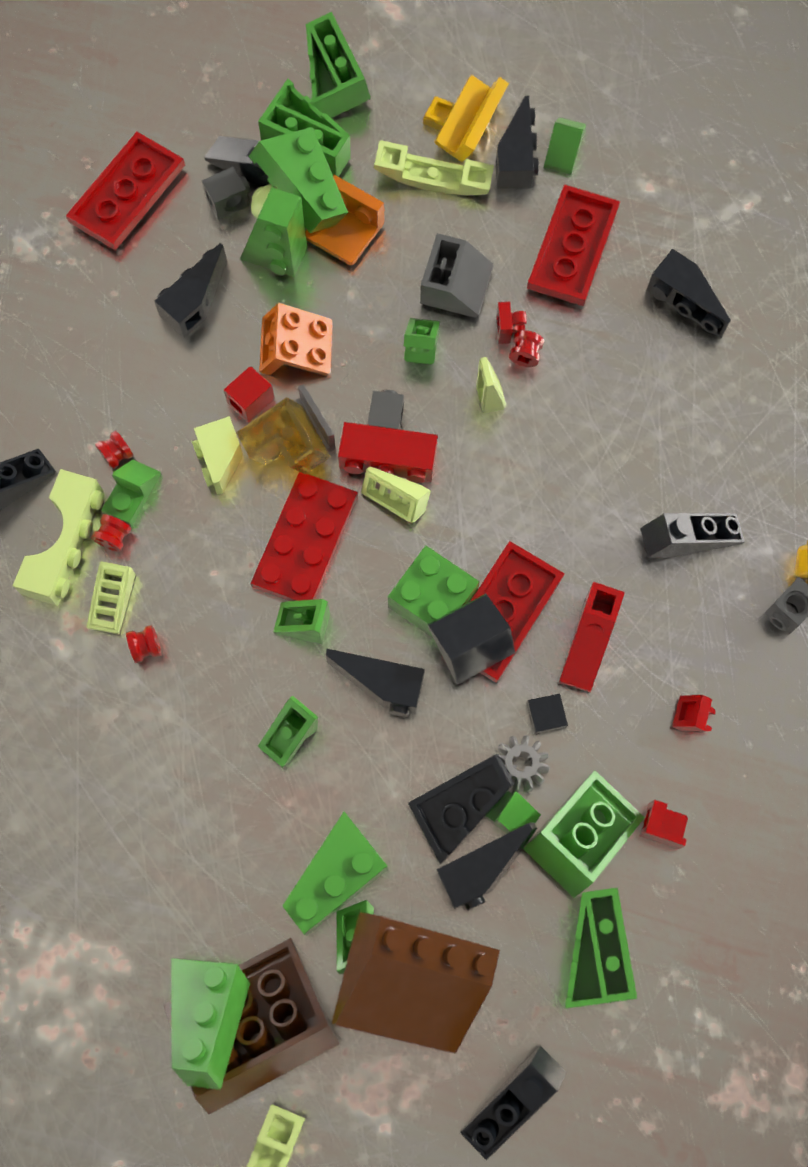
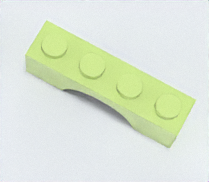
[13,469,104,606]

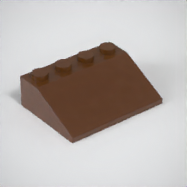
[331,912,500,1054]
[164,938,340,1115]

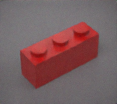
[338,422,438,483]

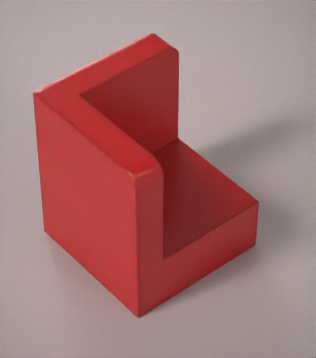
[223,367,275,423]
[640,800,688,849]

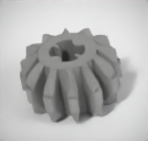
[498,735,550,793]

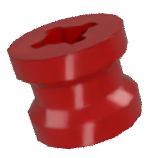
[509,330,544,367]
[95,430,134,470]
[91,514,132,552]
[126,625,162,664]

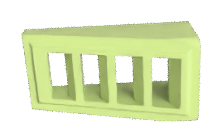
[476,357,506,413]
[361,466,431,524]
[87,561,136,635]

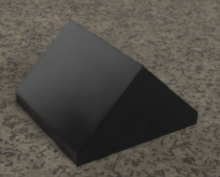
[427,594,515,684]

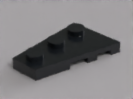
[408,754,514,864]

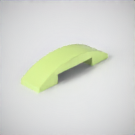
[374,140,494,195]
[247,1104,305,1167]

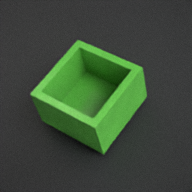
[388,545,480,638]

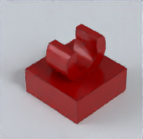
[496,301,527,344]
[672,695,716,732]

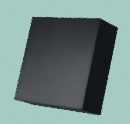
[527,693,568,734]

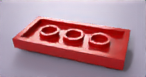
[65,131,186,250]
[527,184,620,306]
[250,471,358,601]
[470,541,565,683]

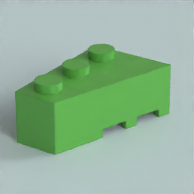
[240,187,307,277]

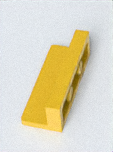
[435,75,509,162]

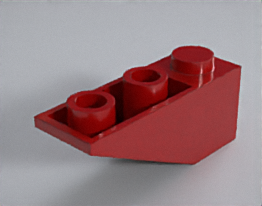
[559,582,625,693]

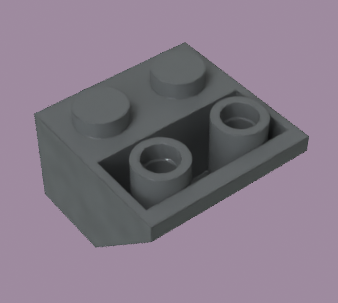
[420,233,494,318]

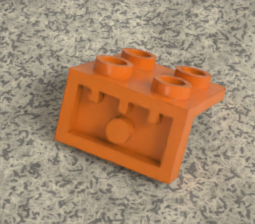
[305,175,385,266]
[259,303,332,376]

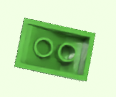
[523,770,645,898]

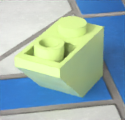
[192,416,243,495]

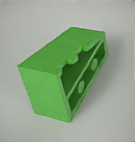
[306,12,371,118]
[258,78,351,177]
[248,127,348,233]
[282,811,388,936]
[565,887,637,1009]
[171,958,250,1090]

